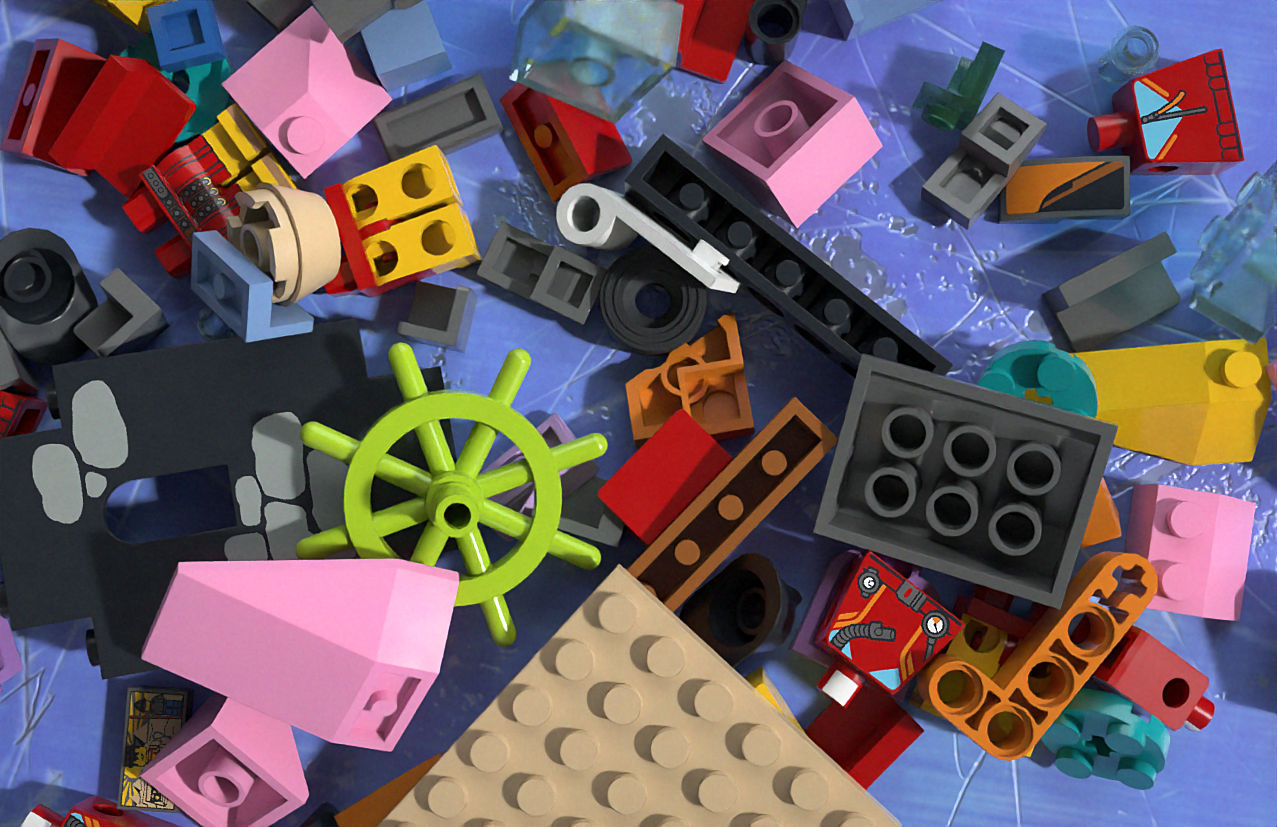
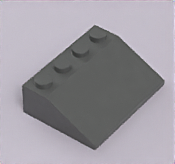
[813,354,1118,609]

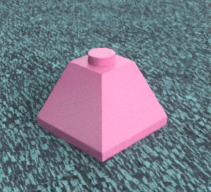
[221,6,393,179]
[140,692,309,827]

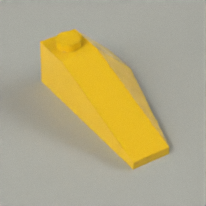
[1025,337,1272,466]

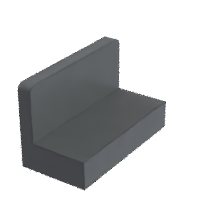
[1042,231,1181,353]

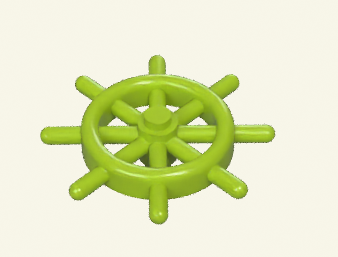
[295,342,608,647]

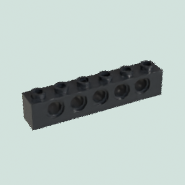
[624,134,953,379]

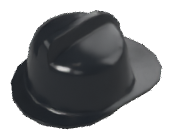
[0,227,98,365]
[678,553,803,668]

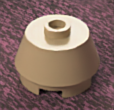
[227,182,341,307]

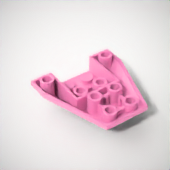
[141,559,459,752]

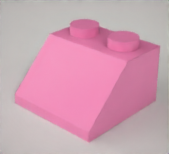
[701,60,883,228]
[1119,484,1256,621]

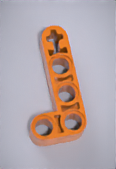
[917,551,1158,761]

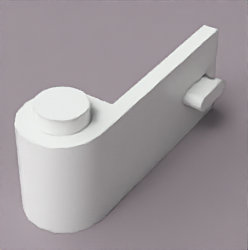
[556,184,742,293]

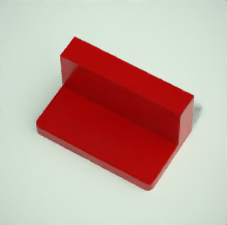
[659,0,754,84]
[0,38,107,176]
[48,55,196,198]
[499,61,633,203]
[597,409,733,546]
[804,685,925,790]

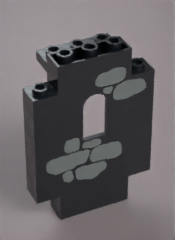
[0,318,459,680]

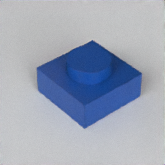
[146,0,226,73]

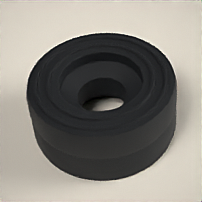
[599,245,707,356]

